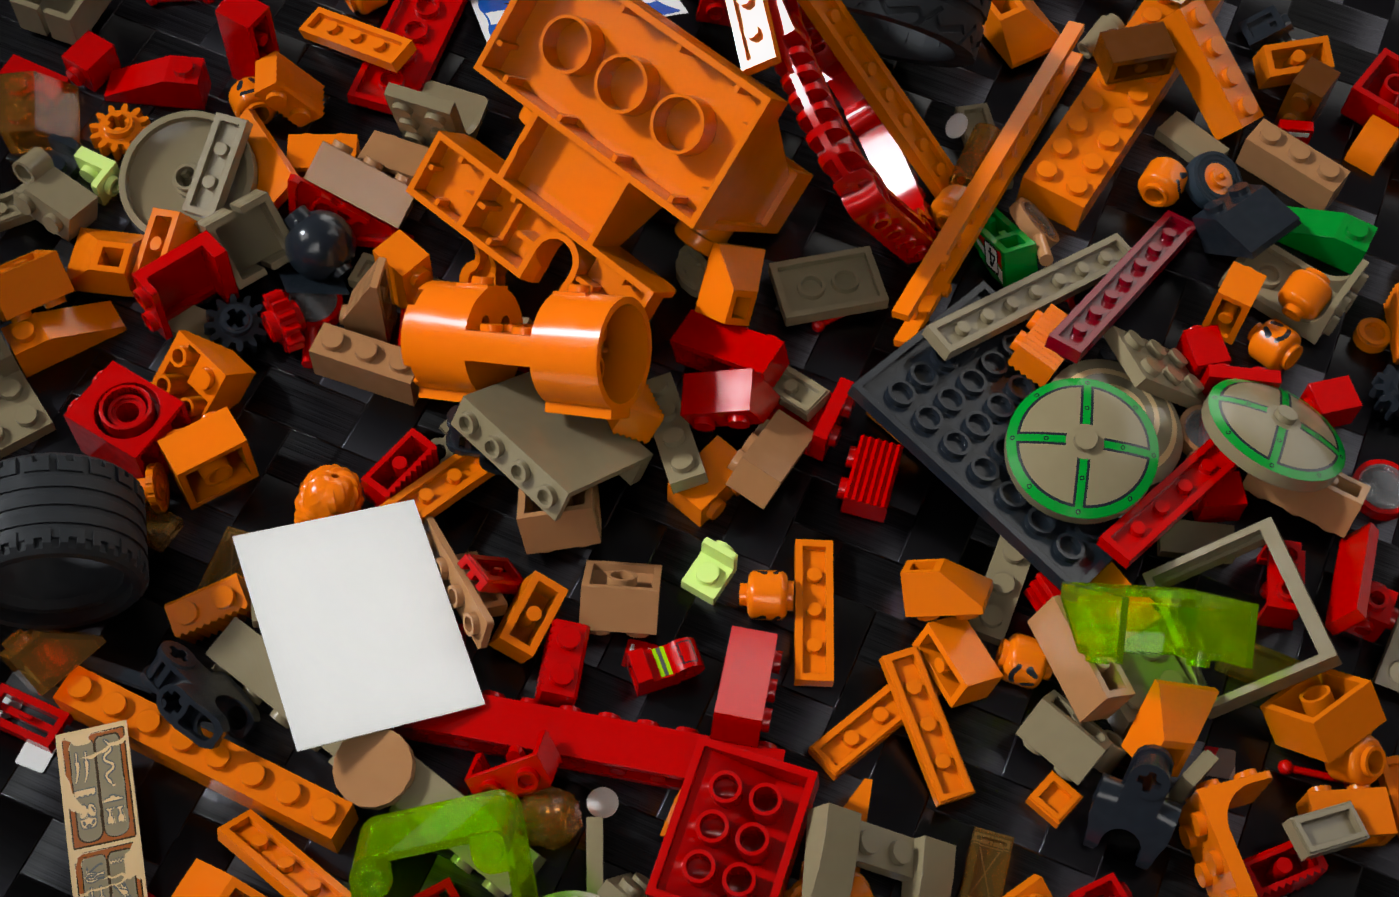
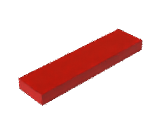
[1325,522,1379,636]

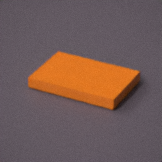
[238,108,299,210]

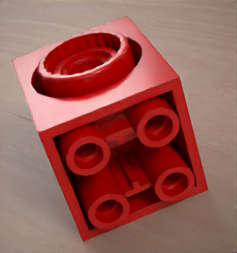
[63,360,192,479]

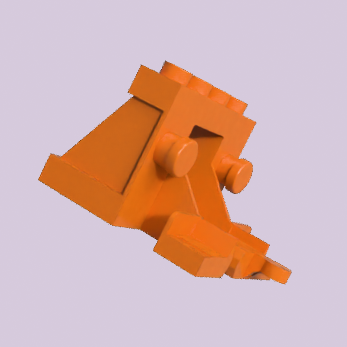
[406,0,814,321]

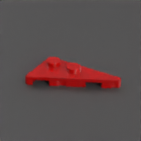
[287,174,414,248]

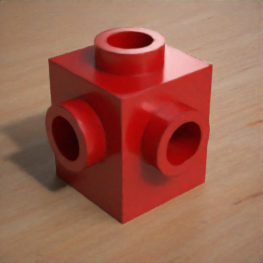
[1345,581,1399,643]

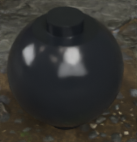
[284,205,357,281]

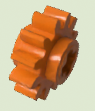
[89,103,151,162]

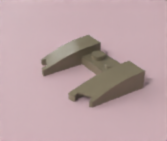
[802,803,956,897]

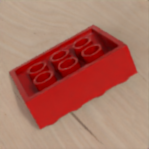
[645,736,819,897]

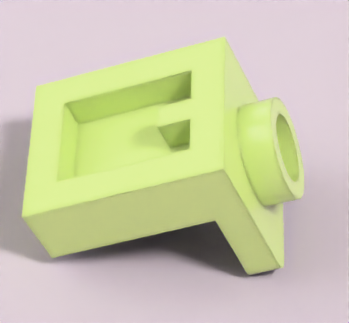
[74,146,120,206]
[681,537,738,605]

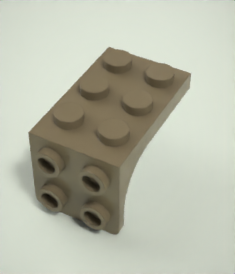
[384,80,489,147]
[1218,244,1370,345]

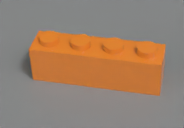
[1158,0,1264,140]

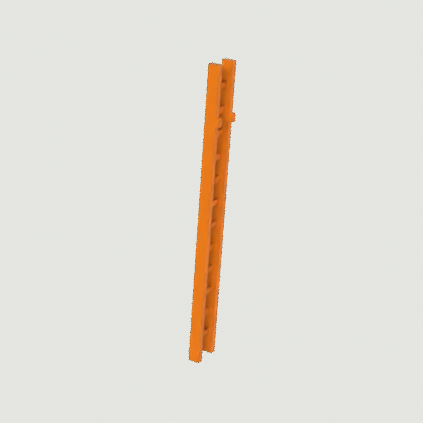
[892,21,1084,347]

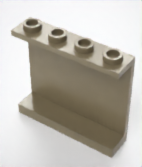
[451,371,654,521]

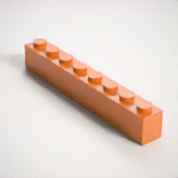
[53,664,359,854]

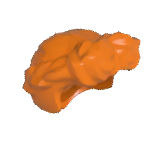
[294,464,364,523]

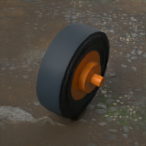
[1185,151,1243,210]

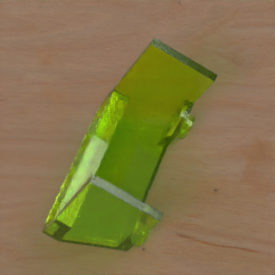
[1060,582,1259,668]
[349,789,538,897]

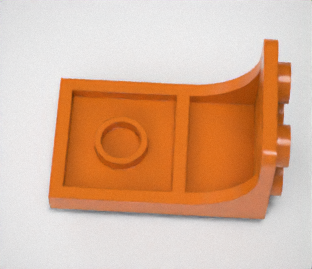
[1178,768,1273,897]

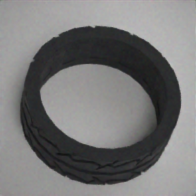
[841,0,992,68]

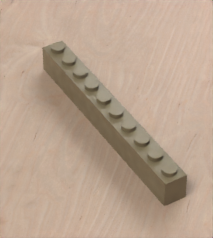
[205,616,546,897]

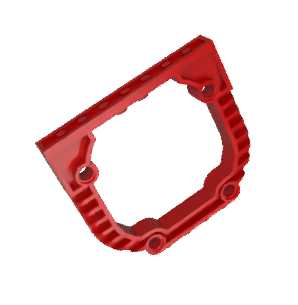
[767,0,937,265]

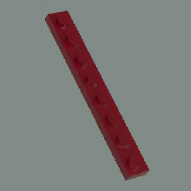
[1044,210,1196,364]

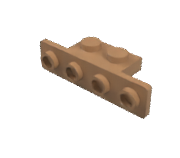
[423,516,508,649]

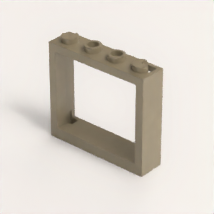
[1142,517,1343,720]

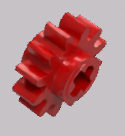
[261,289,307,354]

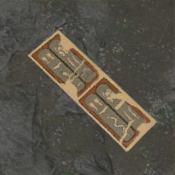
[55,720,148,897]

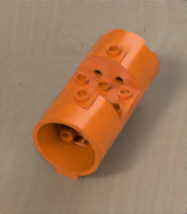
[401,276,652,420]

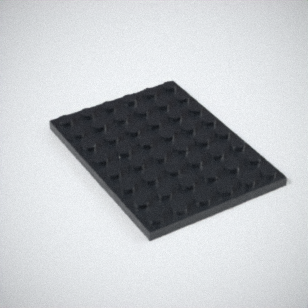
[847,281,1185,595]

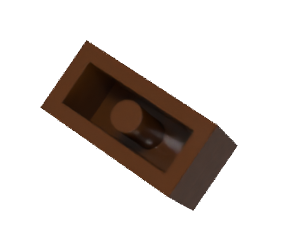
[1093,21,1177,85]
[1273,57,1341,126]

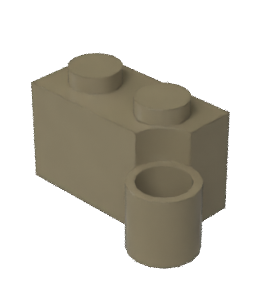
[12,147,98,242]
[1015,690,1127,785]

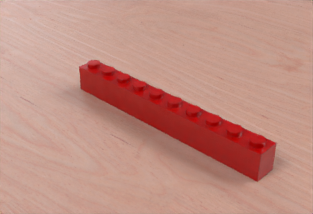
[390,690,785,791]

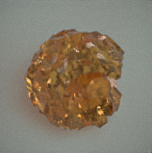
[519,786,583,850]

